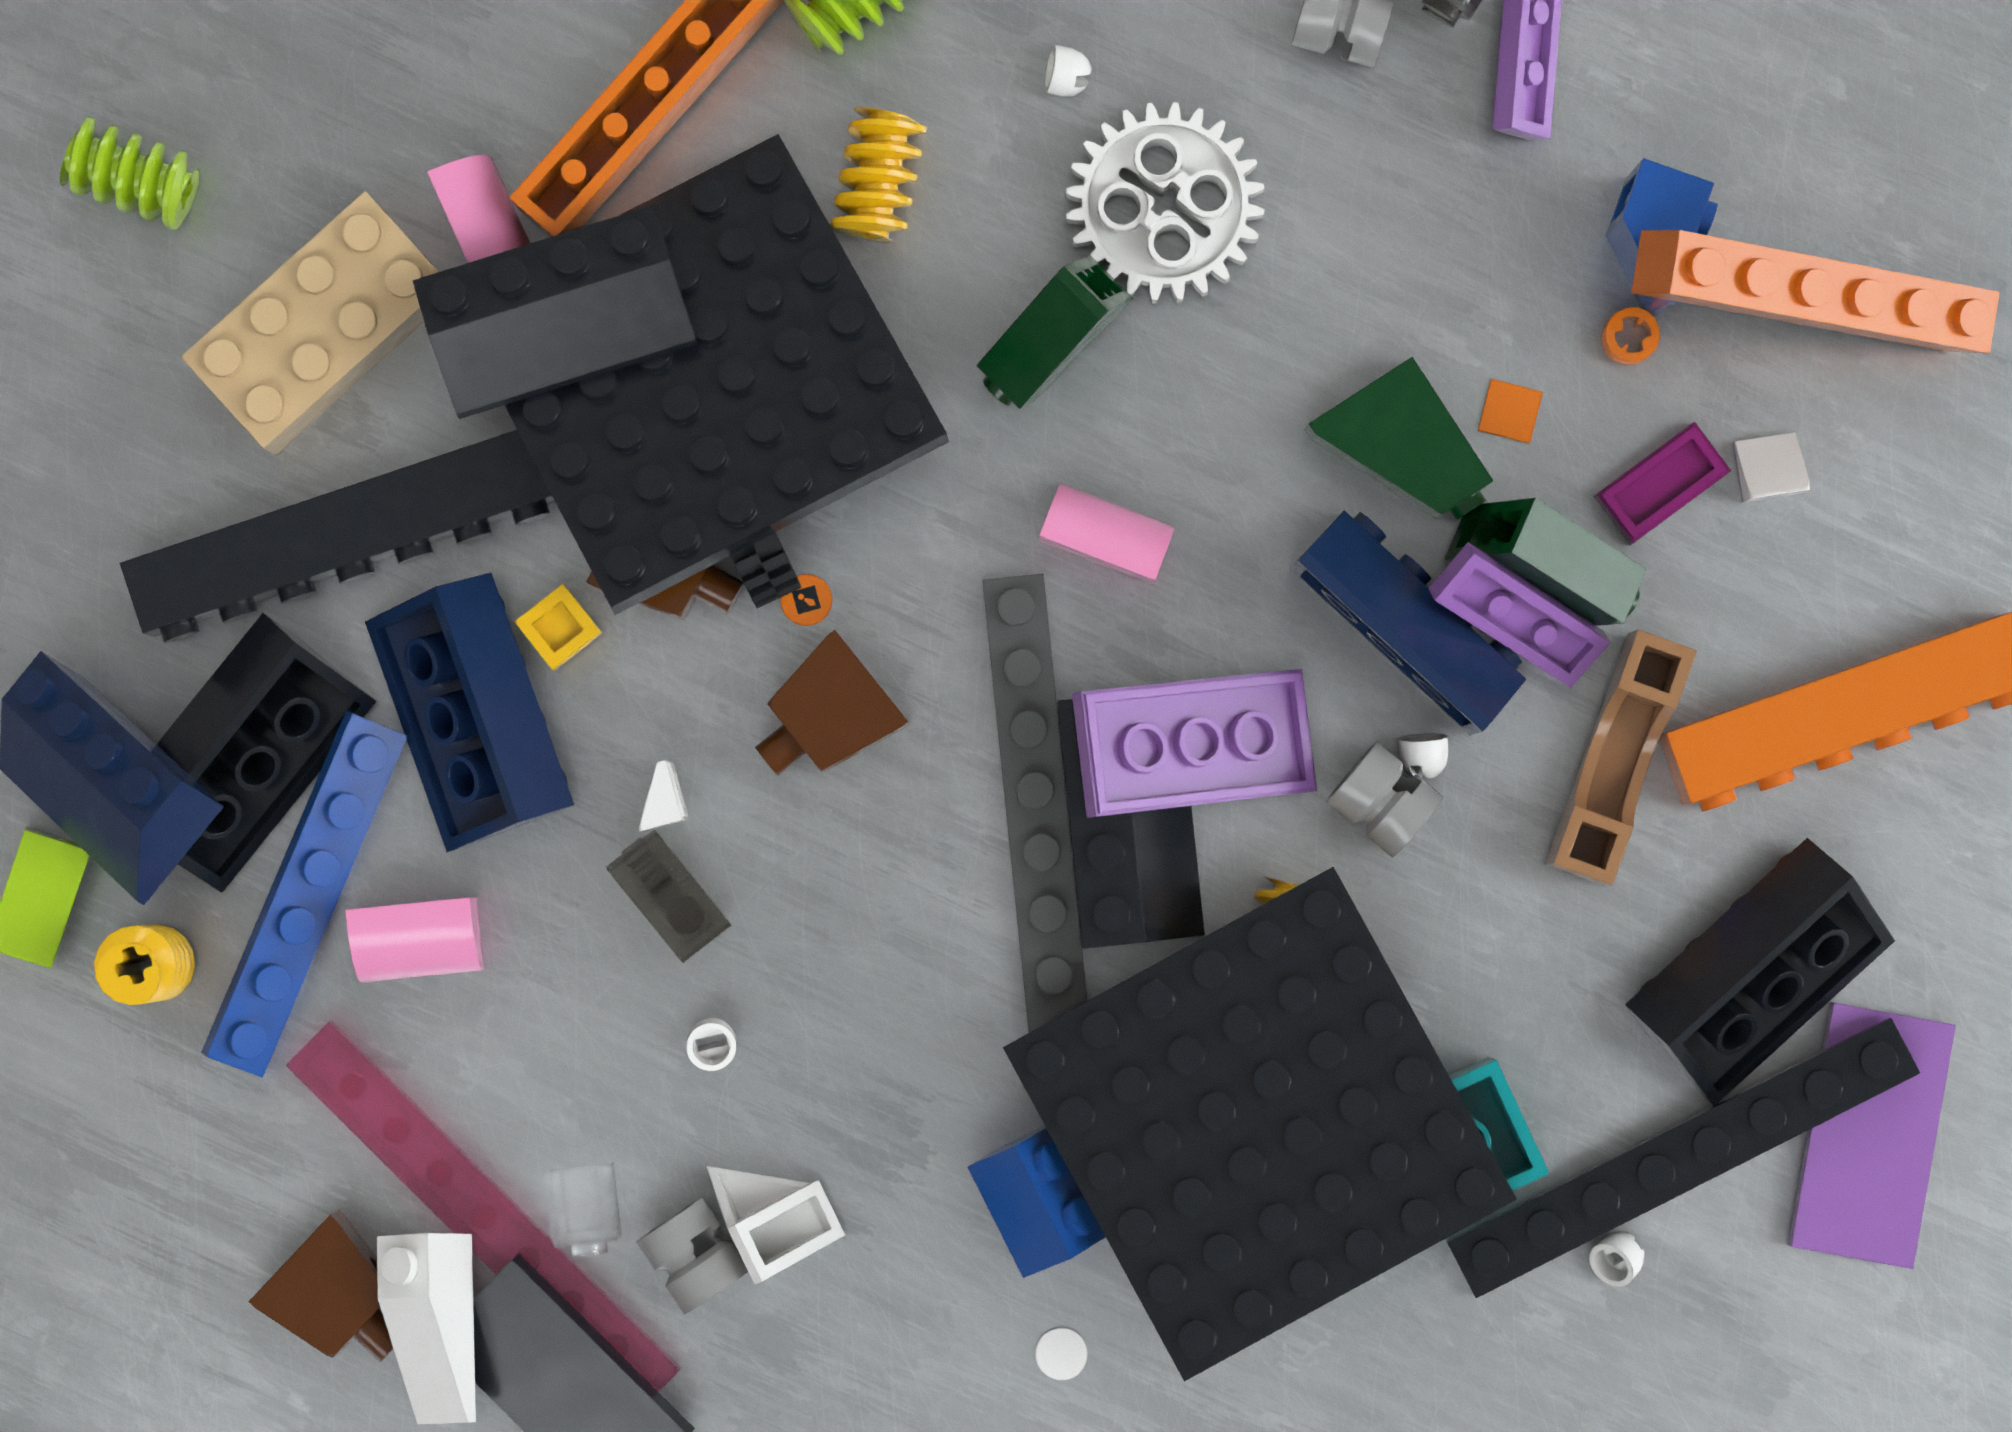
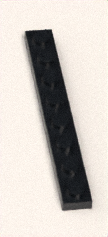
[1447,1017,1920,1298]

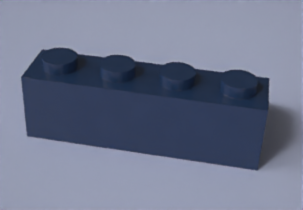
[1290,510,1526,736]
[365,572,574,853]
[0,651,224,905]

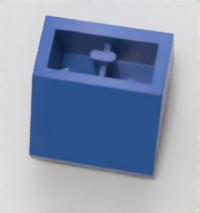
[1606,158,1718,317]
[967,1125,1106,1278]

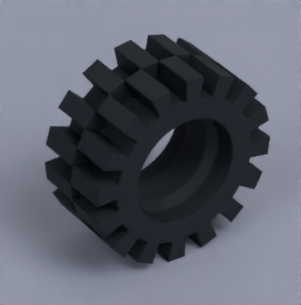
[731,532,802,609]

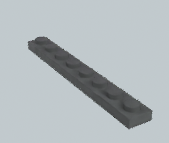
[982,573,1087,1033]

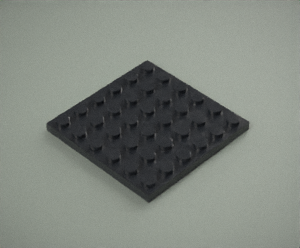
[504,134,949,615]
[1003,867,1517,1382]

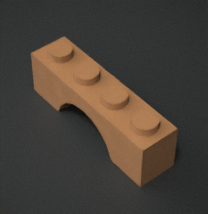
[1545,629,1697,886]

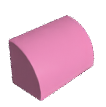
[427,154,530,263]
[1039,483,1175,585]
[345,897,484,983]

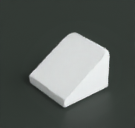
[1733,432,1811,503]
[639,760,689,832]

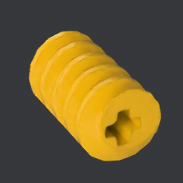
[830,107,927,243]
[94,924,196,1005]

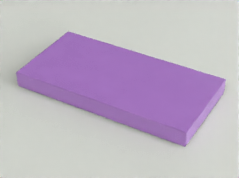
[1072,669,1317,818]
[1787,1002,1956,1269]

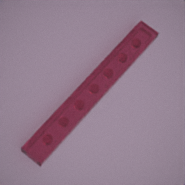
[285,1021,681,1392]

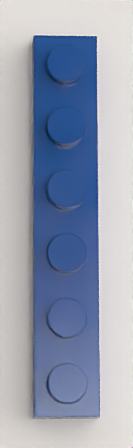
[201,710,408,1078]

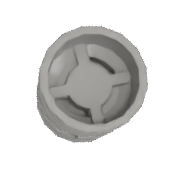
[1291,0,1394,68]
[1326,741,1444,858]
[636,1197,748,1314]

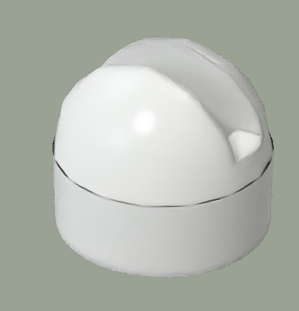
[1044,45,1092,97]
[1398,733,1449,779]
[686,1018,736,1071]
[1589,1231,1645,1287]

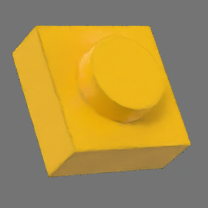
[514,584,603,671]

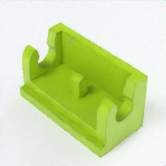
[0,827,89,969]

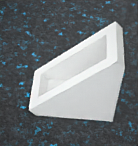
[706,1166,845,1285]

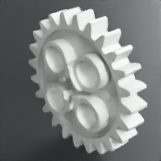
[1065,102,1265,304]

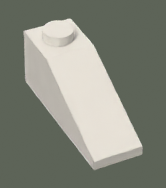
[377,1233,476,1425]

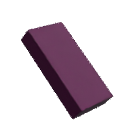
[1594,422,1731,545]

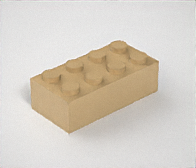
[181,191,439,455]

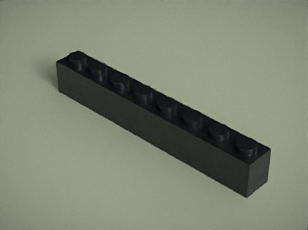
[119,430,555,643]

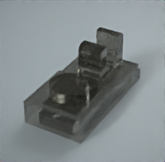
[606,829,731,963]

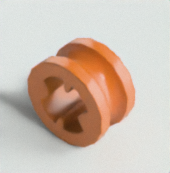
[1601,307,1660,365]

